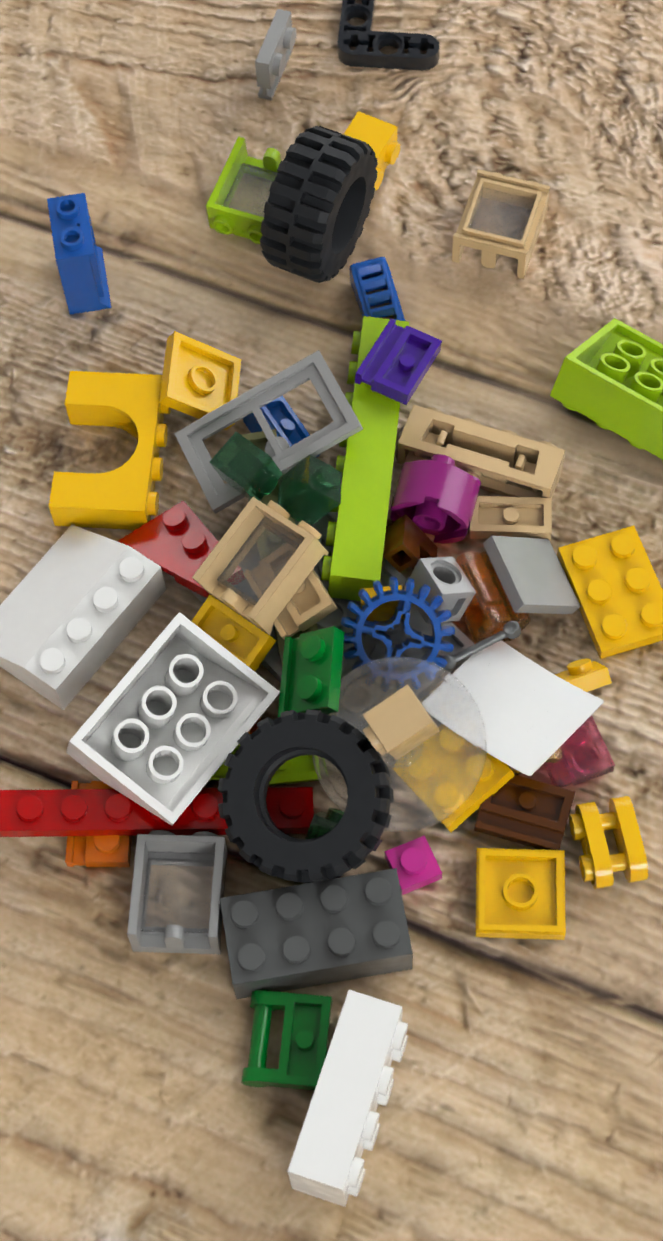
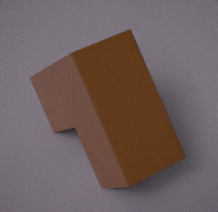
[383,514,438,573]

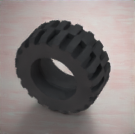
[260,126,378,283]
[218,709,394,883]

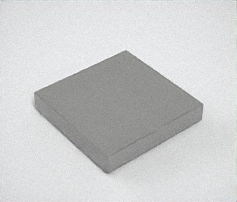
[483,535,581,614]

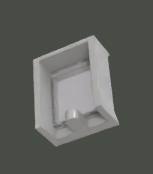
[127,830,228,954]

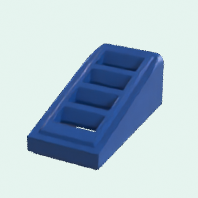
[350,257,405,321]

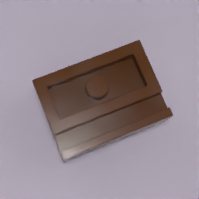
[474,775,575,850]

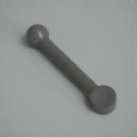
[442,621,522,671]

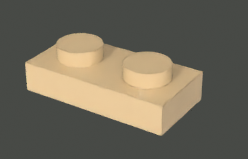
[470,496,552,541]

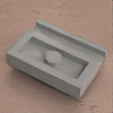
[255,9,297,100]

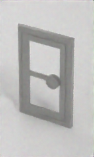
[174,350,363,514]

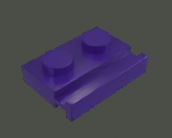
[355,319,442,405]

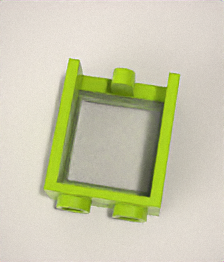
[206,136,281,244]

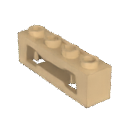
[398,405,565,498]

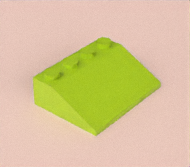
[550,318,663,461]

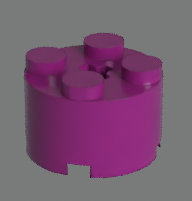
[390,454,481,544]

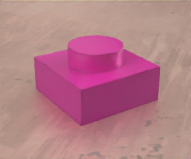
[385,835,442,895]

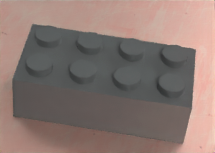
[220,868,413,999]

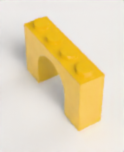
[49,371,171,530]

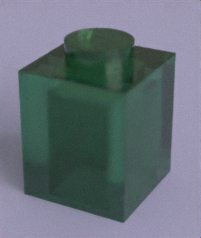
[210,431,283,501]
[278,454,342,526]

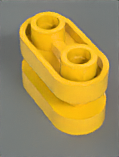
[569,796,648,889]

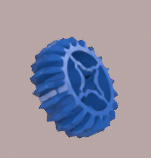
[341,577,455,691]

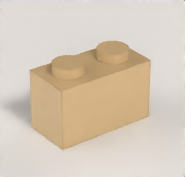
[363,684,440,760]

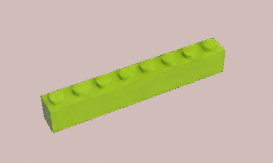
[321,316,409,601]

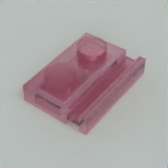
[544,715,615,788]

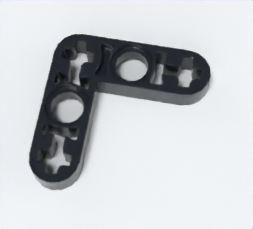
[338,0,440,71]

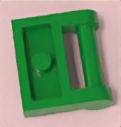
[241,990,332,1090]

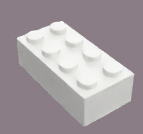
[288,990,408,1207]

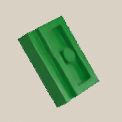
[278,626,345,717]

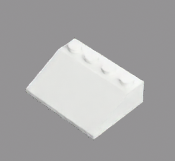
[0,525,166,710]
[66,612,280,826]

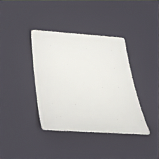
[422,640,604,776]

